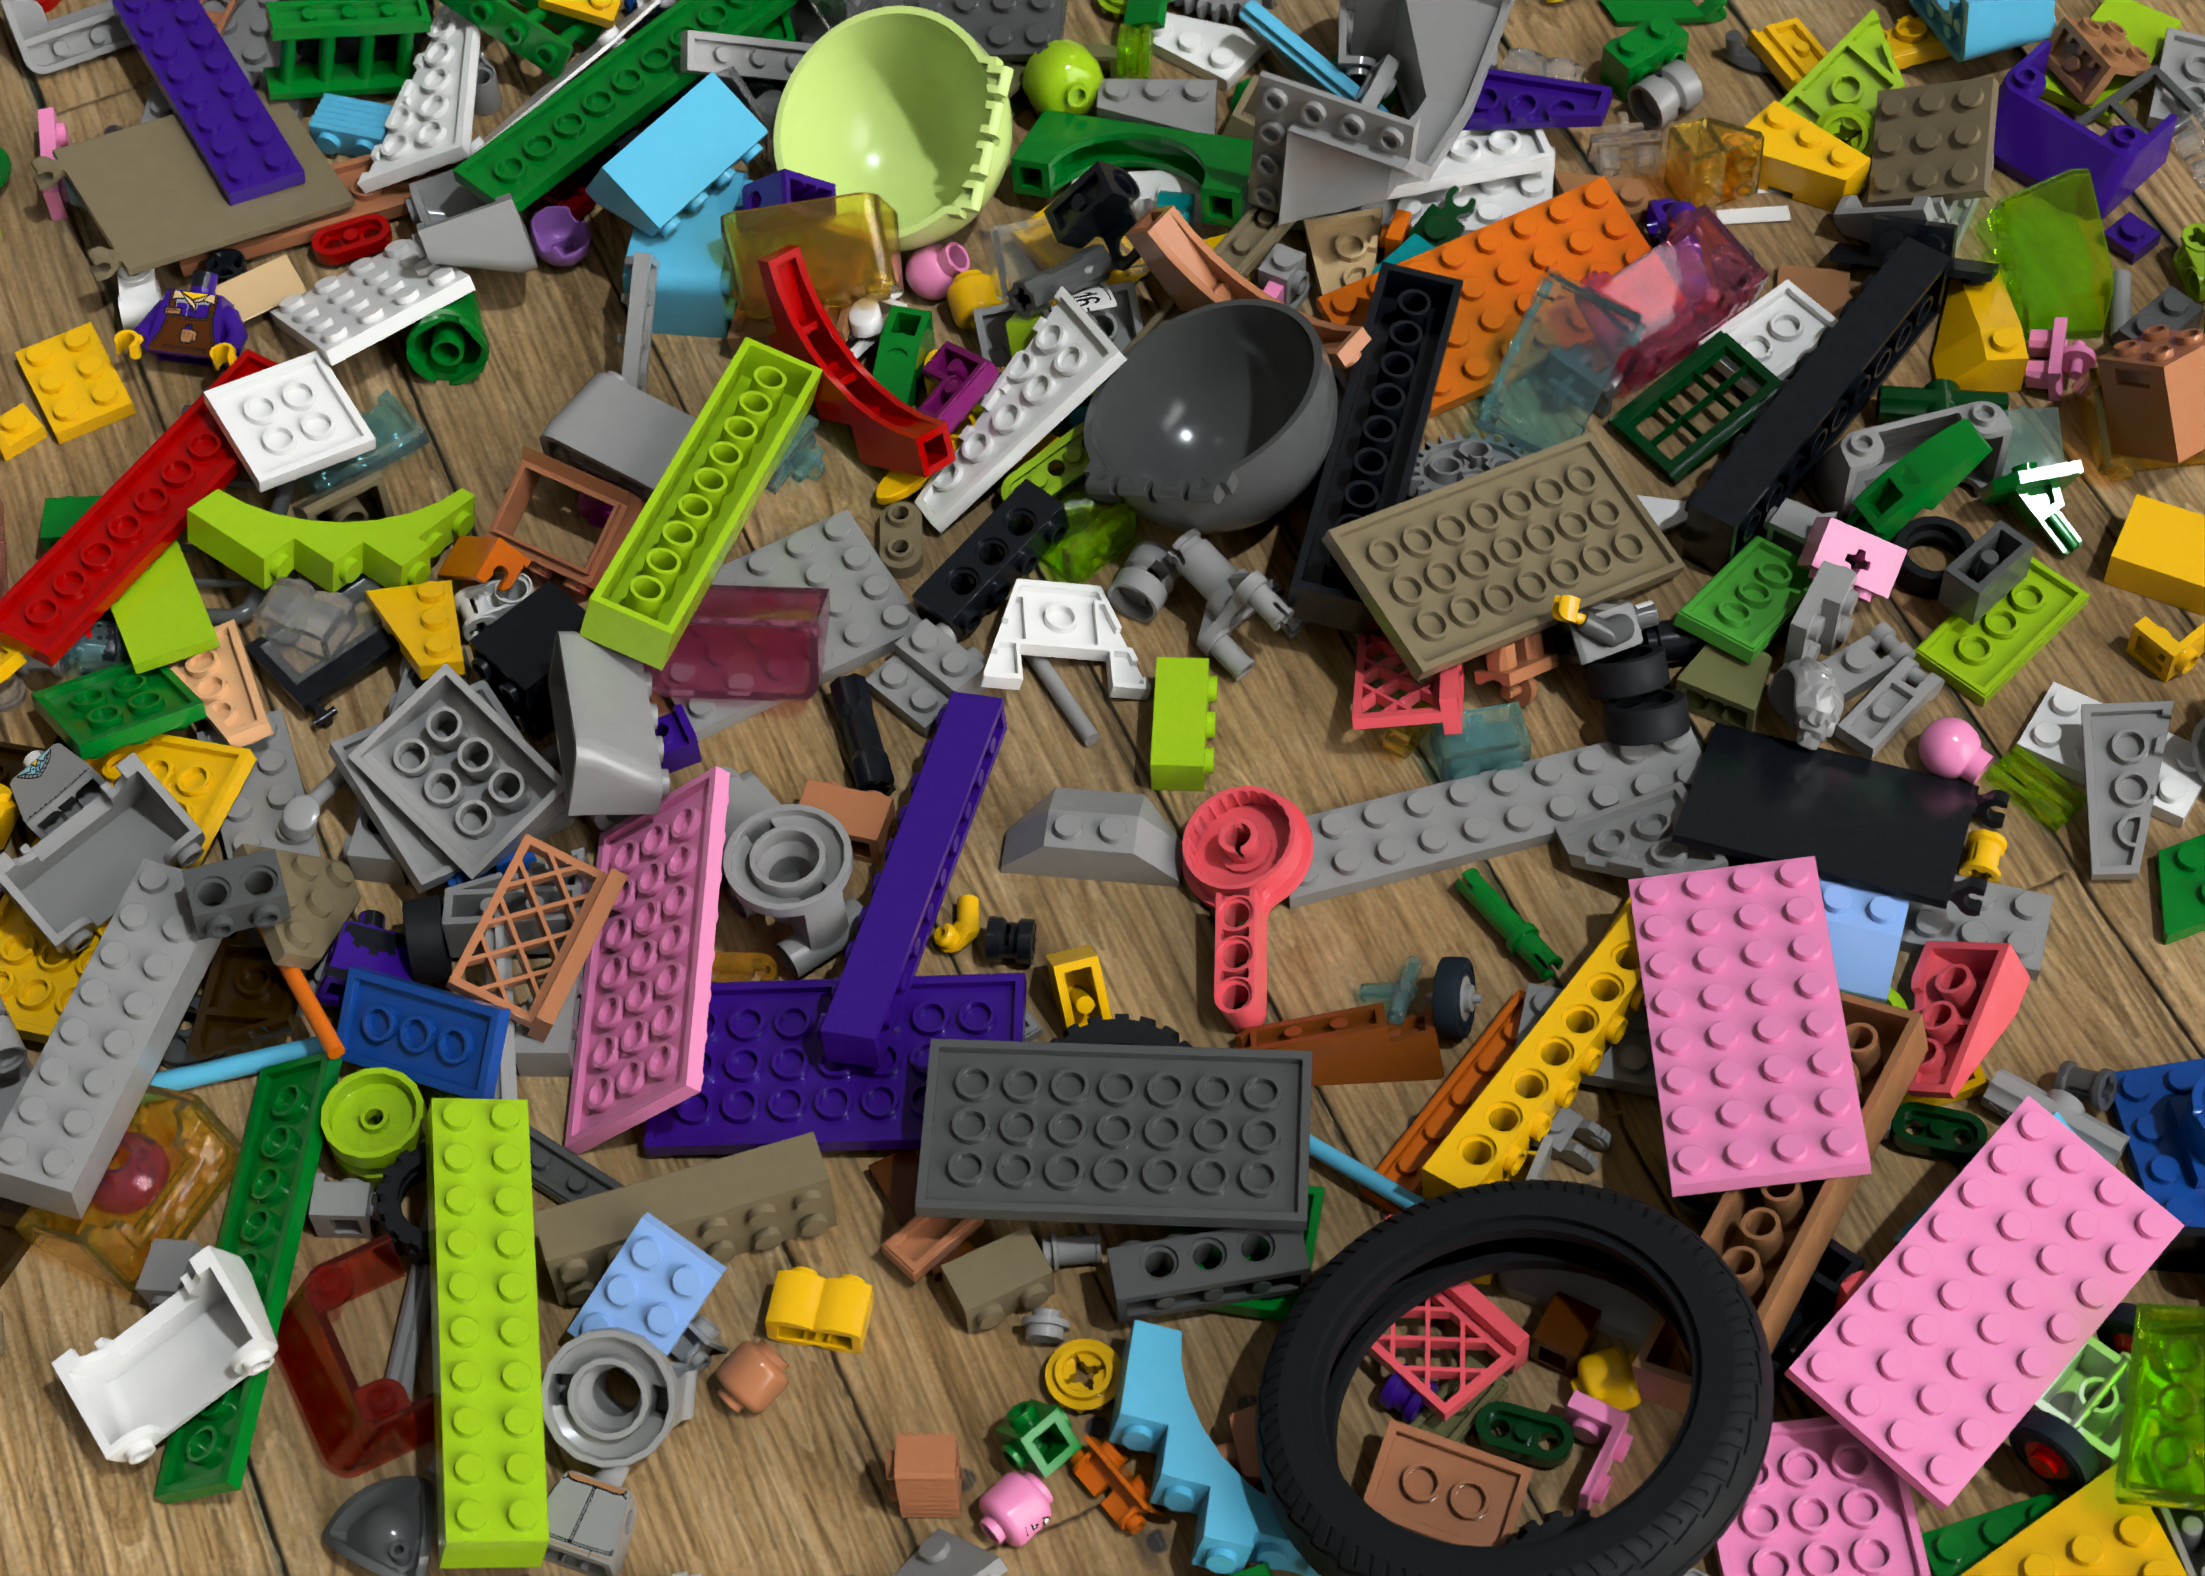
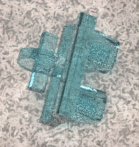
[765,415,826,494]

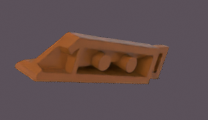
[1235,1002,1444,1086]

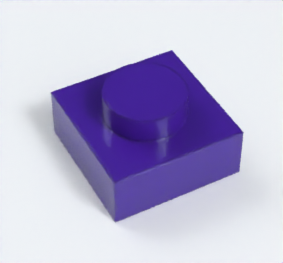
[2101,212,2161,265]

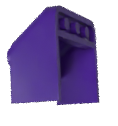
[1994,39,2178,222]

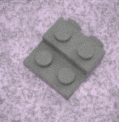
[1783,560,1859,664]
[866,618,987,738]

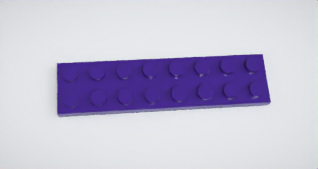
[112,0,306,206]

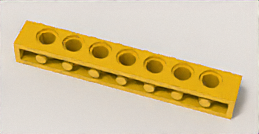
[1422,911,1646,1199]

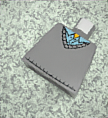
[10,743,106,840]

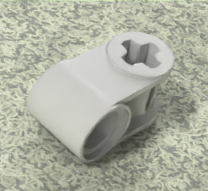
[117,268,162,330]
[454,572,535,641]

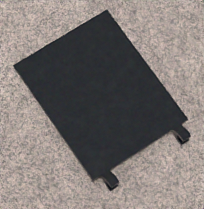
[1671,723,2010,916]

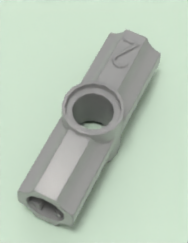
[1980,1068,2130,1167]

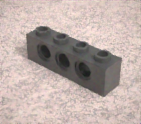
[1107,1227,1310,1323]

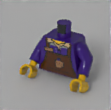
[114,270,248,371]

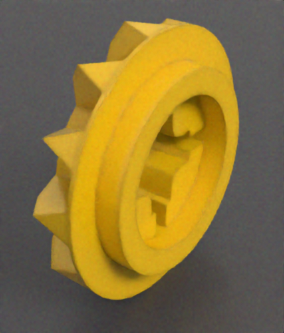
[1045,1339,1121,1415]

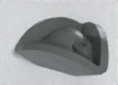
[323,1476,434,1576]

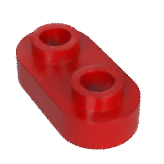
[311,213,393,266]

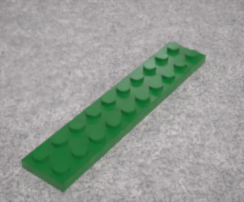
[453,0,798,213]
[154,1052,343,1504]

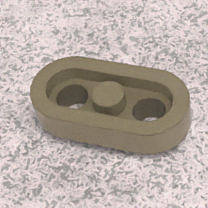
[880,502,923,579]

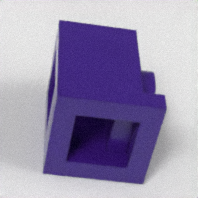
[655,704,702,773]

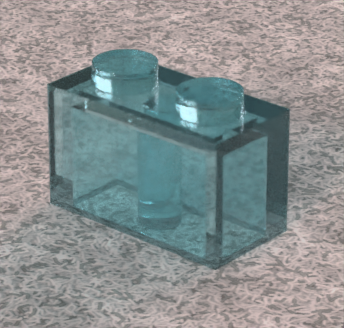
[1430,702,1531,782]

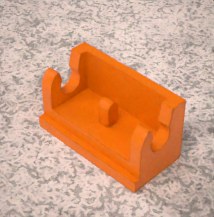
[437,536,531,591]

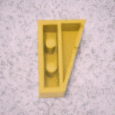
[1720,100,1871,212]

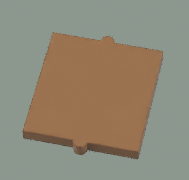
[1772,264,1853,319]

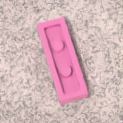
[38,107,74,221]

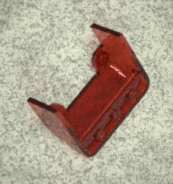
[277,1233,435,1478]

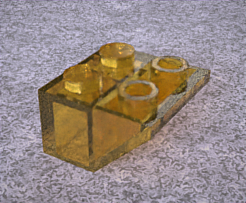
[1664,116,1765,212]

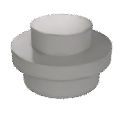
[1021,1308,1070,1345]

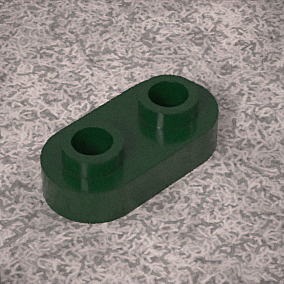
[1889,1102,1988,1162]
[1474,1401,1574,1468]

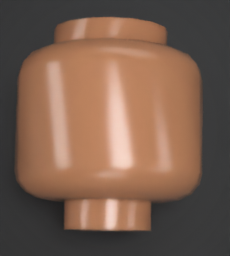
[716,1339,789,1413]

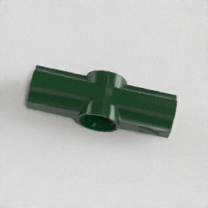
[1876,379,2009,423]

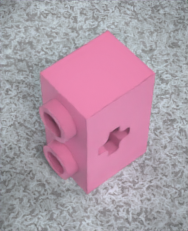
[1797,517,1908,603]

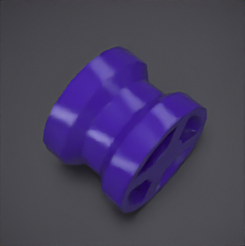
[1378,1364,1439,1425]

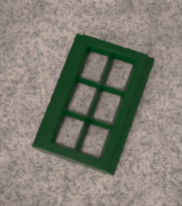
[1608,330,1782,485]

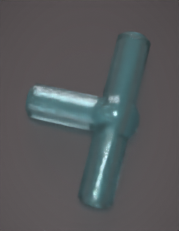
[1359,956,1423,1025]

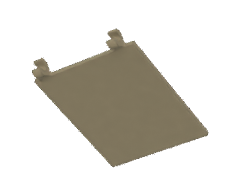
[31,87,355,281]

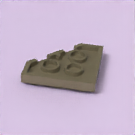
[232,843,361,970]

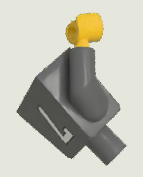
[1550,595,1659,665]

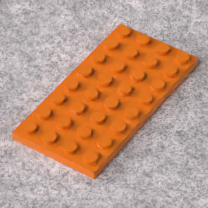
[1316,176,1685,419]

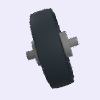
[1426,956,1483,1039]

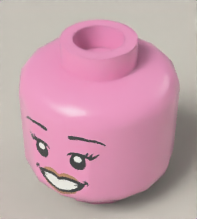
[979,1472,1053,1547]

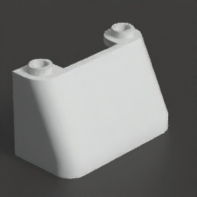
[51,1245,278,1464]

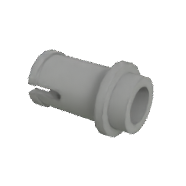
[1041,1232,1102,1271]

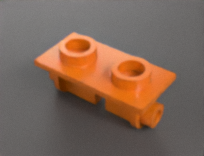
[1070,1435,1166,1535]

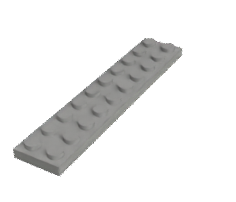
[1286,727,1703,909]

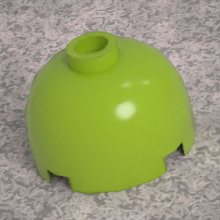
[1022,39,1104,115]

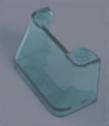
[1475,266,1646,453]

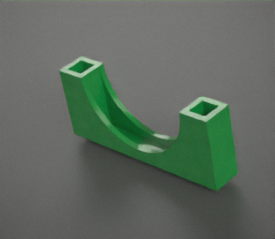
[1011,110,1253,227]

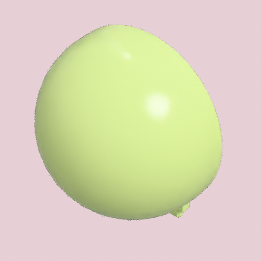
[773,5,1014,252]

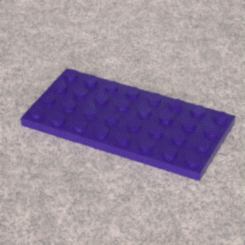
[644,973,1027,1156]

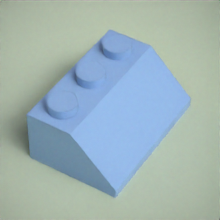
[1819,878,1910,1004]

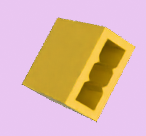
[2103,494,2205,616]

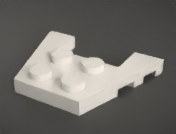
[980,578,1151,700]

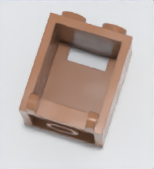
[2097,324,2205,464]

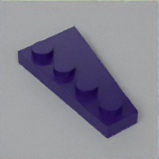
[1463,68,1612,130]

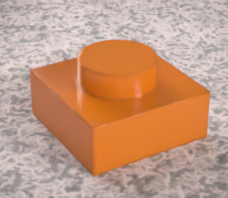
[1379,209,1412,259]

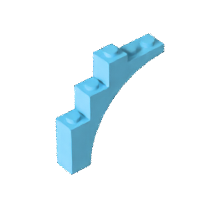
[1108,1319,1320,1576]

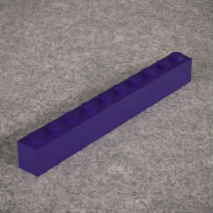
[817,691,1007,1068]

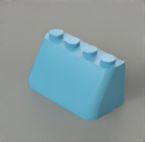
[585,71,769,238]

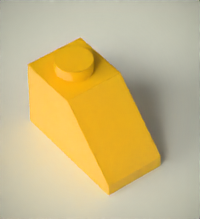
[1045,944,1112,1030]

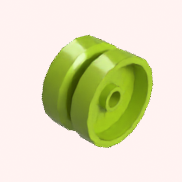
[321,1067,428,1189]

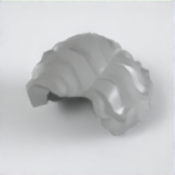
[1767,657,1844,750]

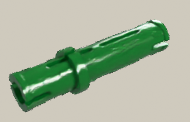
[1454,868,1563,981]

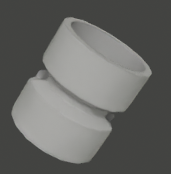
[1627,59,1703,131]
[1107,540,1182,623]

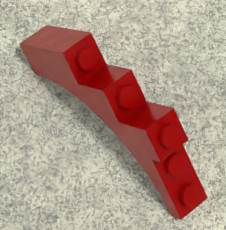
[757,245,956,478]

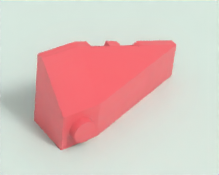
[1907,941,2031,1099]

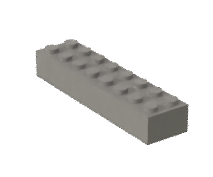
[0,858,223,1220]

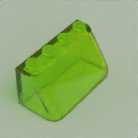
[1988,168,2114,341]

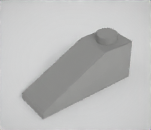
[515,963,585,1077]

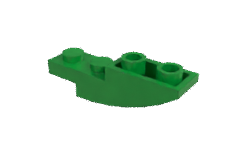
[1844,418,1993,564]

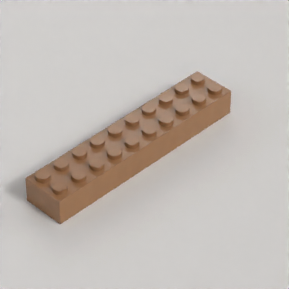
[1632,992,1928,1414]

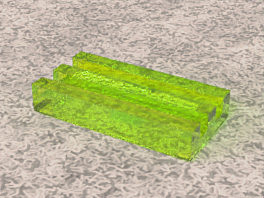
[1986,745,2086,832]

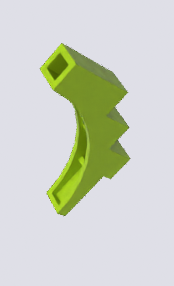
[187,488,475,594]

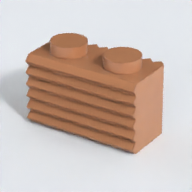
[885,1431,963,1518]

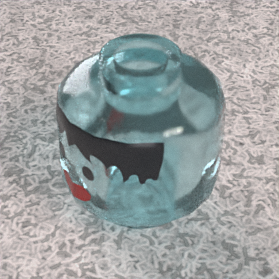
[67,621,130,676]

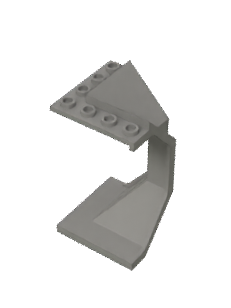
[1247,0,1515,225]

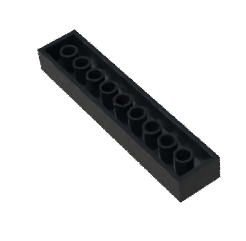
[1681,236,1951,575]
[1287,261,1463,637]

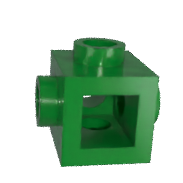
[994,1399,1082,1478]

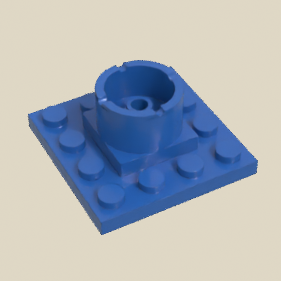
[2110,1058,2205,1228]

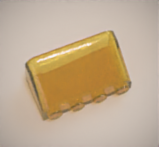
[720,192,903,319]

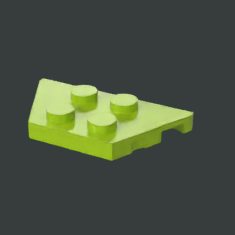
[1779,9,1905,145]

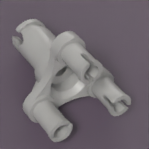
[1165,528,1308,681]

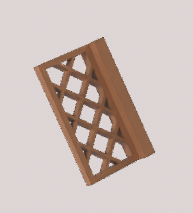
[446,833,628,1043]

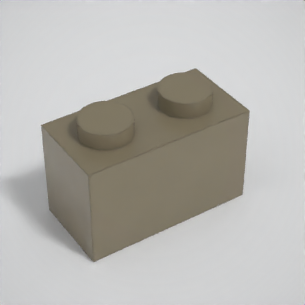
[941,1226,1055,1334]

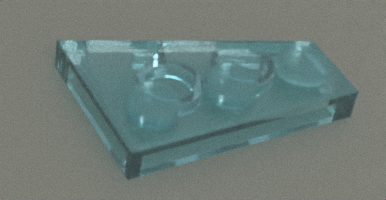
[301,389,429,495]

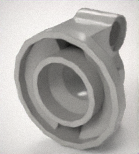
[542,1327,698,1468]

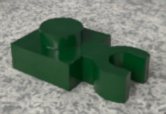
[1408,185,1476,247]

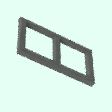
[2074,64,2203,135]

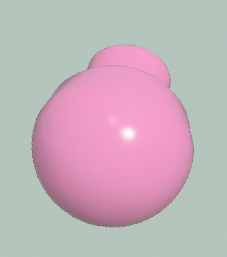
[905,242,970,300]
[1918,717,1994,785]

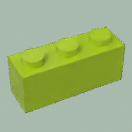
[1150,657,1218,792]

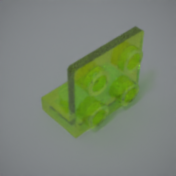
[1018,490,1137,584]

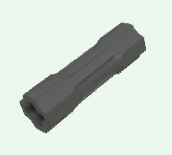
[1007,244,1116,317]

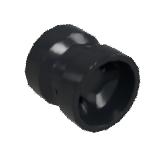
[985,916,1037,965]

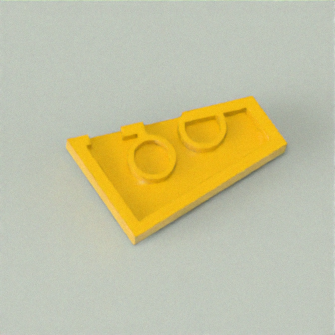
[365,580,465,680]

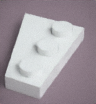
[1133,12,1269,92]

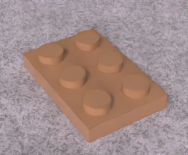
[1363,1418,1533,1547]

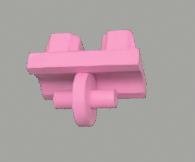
[2025,317,2096,402]

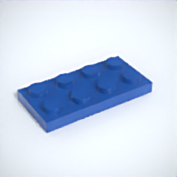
[337,966,511,1099]

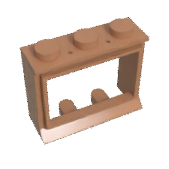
[482,445,646,596]

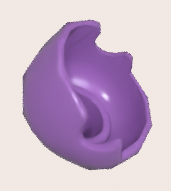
[530,206,592,267]

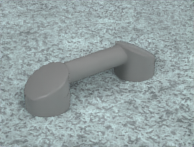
[280,765,352,841]

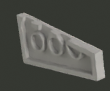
[2081,701,2174,881]

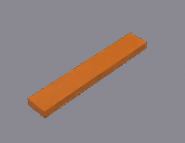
[1362,989,1526,1215]

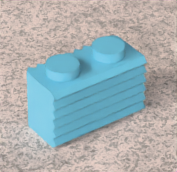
[308,93,393,158]

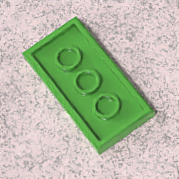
[1673,536,1813,664]

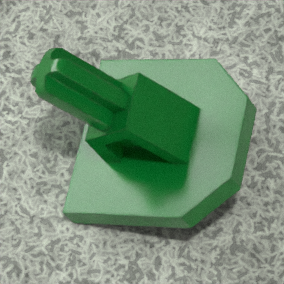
[1980,460,2084,556]

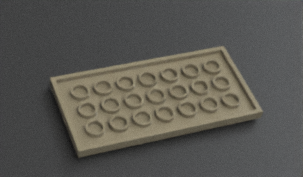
[1322,432,1686,681]

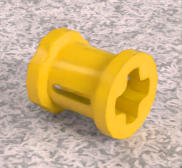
[1959,829,2007,884]

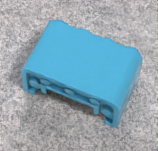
[1907,0,2056,62]
[623,171,758,338]

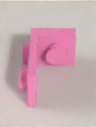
[1565,1390,1633,1509]

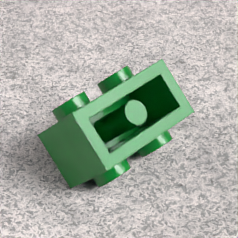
[1600,12,1689,102]

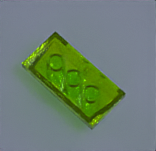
[2114,1303,2205,1512]

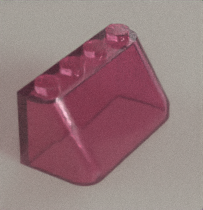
[644,585,830,702]

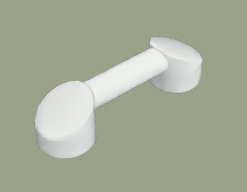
[848,273,904,338]

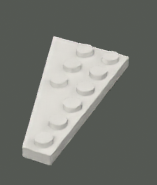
[357,3,481,194]

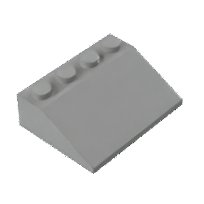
[348,663,567,880]

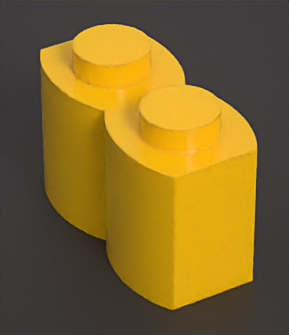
[765,1267,874,1354]

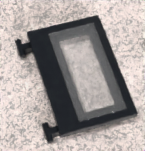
[245,573,400,728]

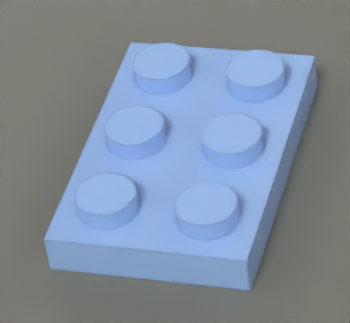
[567,1212,727,1379]

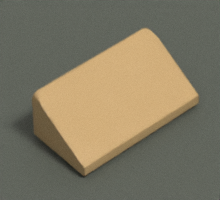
[215,254,307,322]

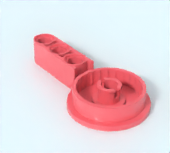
[1182,786,1314,1033]

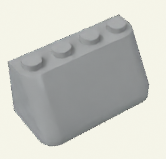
[548,631,670,816]

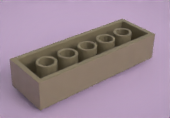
[533,1131,837,1307]

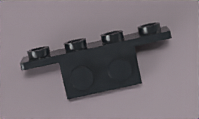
[1829,214,1999,286]

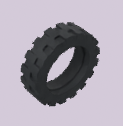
[377,1142,429,1266]

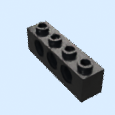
[912,479,1070,643]

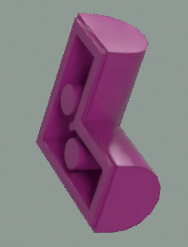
[917,341,999,435]

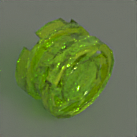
[1117,23,1153,79]

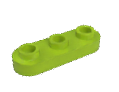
[1001,422,1090,502]

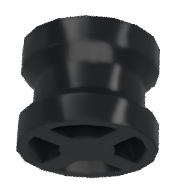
[205,248,248,285]

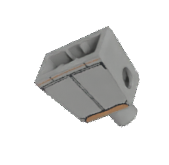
[544,1466,638,1576]

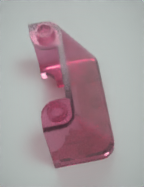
[1576,203,1769,393]

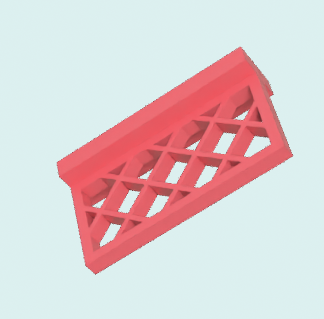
[1352,620,1465,735]
[1368,1214,1530,1422]

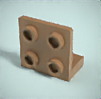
[2047,16,2152,105]

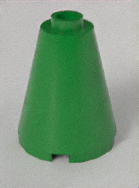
[406,290,489,385]

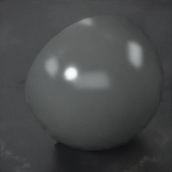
[1084,299,1338,534]

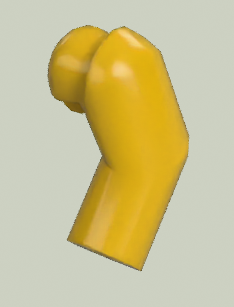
[933,894,980,954]

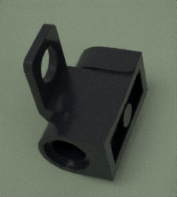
[1044,160,1141,271]

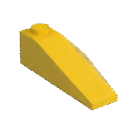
[1931,261,2029,392]

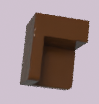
[1529,1292,1602,1379]

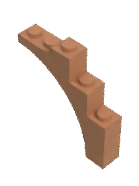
[1125,205,1372,369]

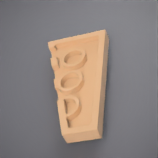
[167,619,274,747]

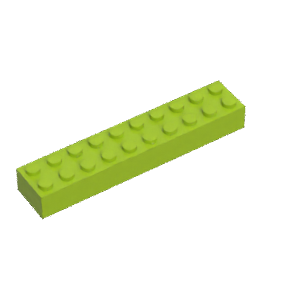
[579,337,823,671]
[425,1098,549,1569]

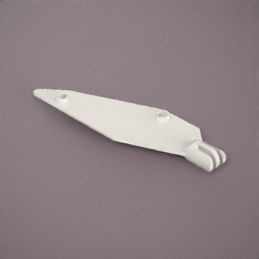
[448,0,679,171]

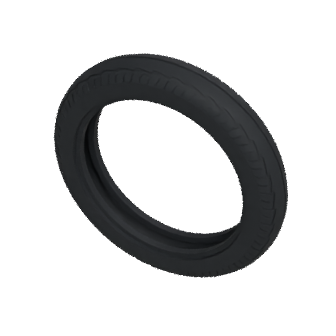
[1255,1179,1774,1576]

